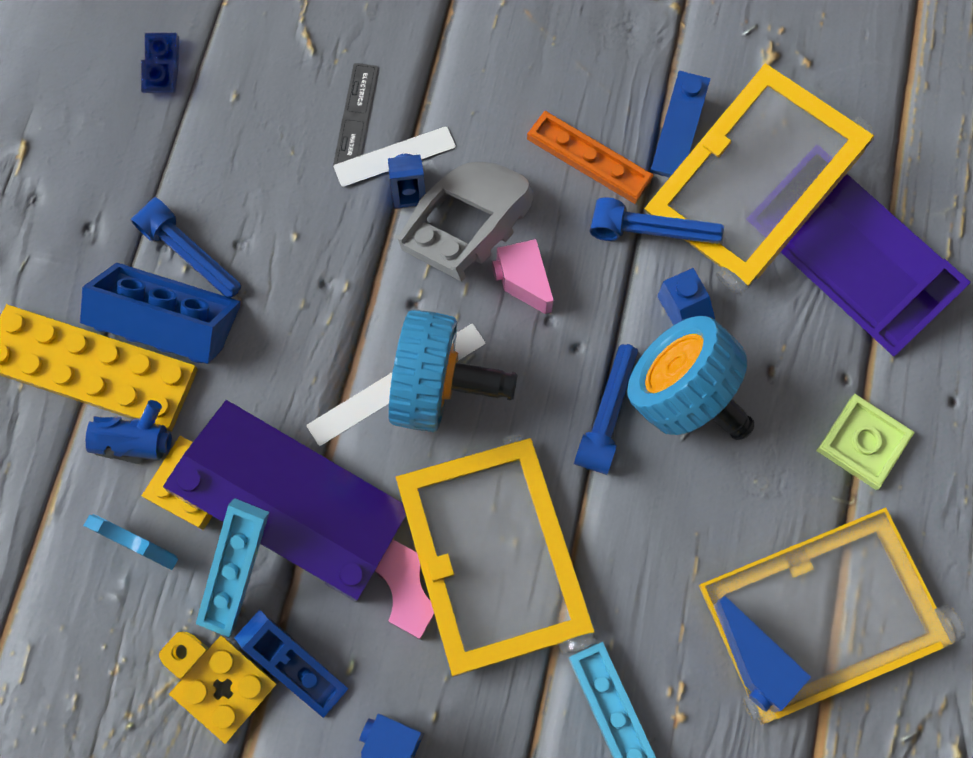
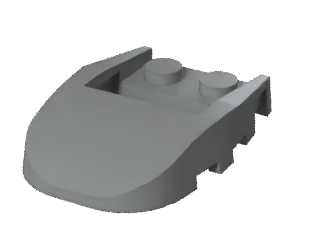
[398,162,534,282]

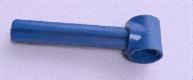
[130,197,241,299]
[590,197,724,244]
[574,344,638,475]

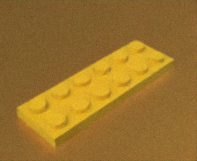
[0,304,198,432]

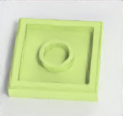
[816,394,915,490]

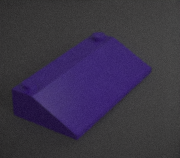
[746,145,971,357]
[163,400,406,602]

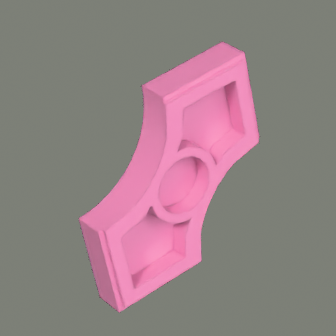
[375,540,434,640]

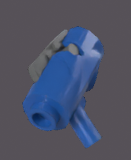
[85,400,172,464]

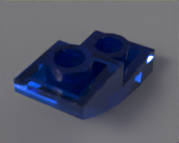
[141,33,179,93]

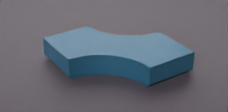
[83,514,178,570]

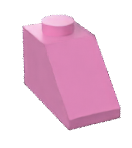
[492,239,554,314]

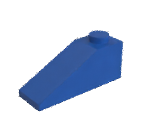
[650,70,711,178]
[713,596,811,712]
[234,609,348,718]

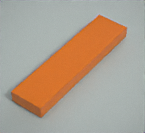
[527,111,654,204]

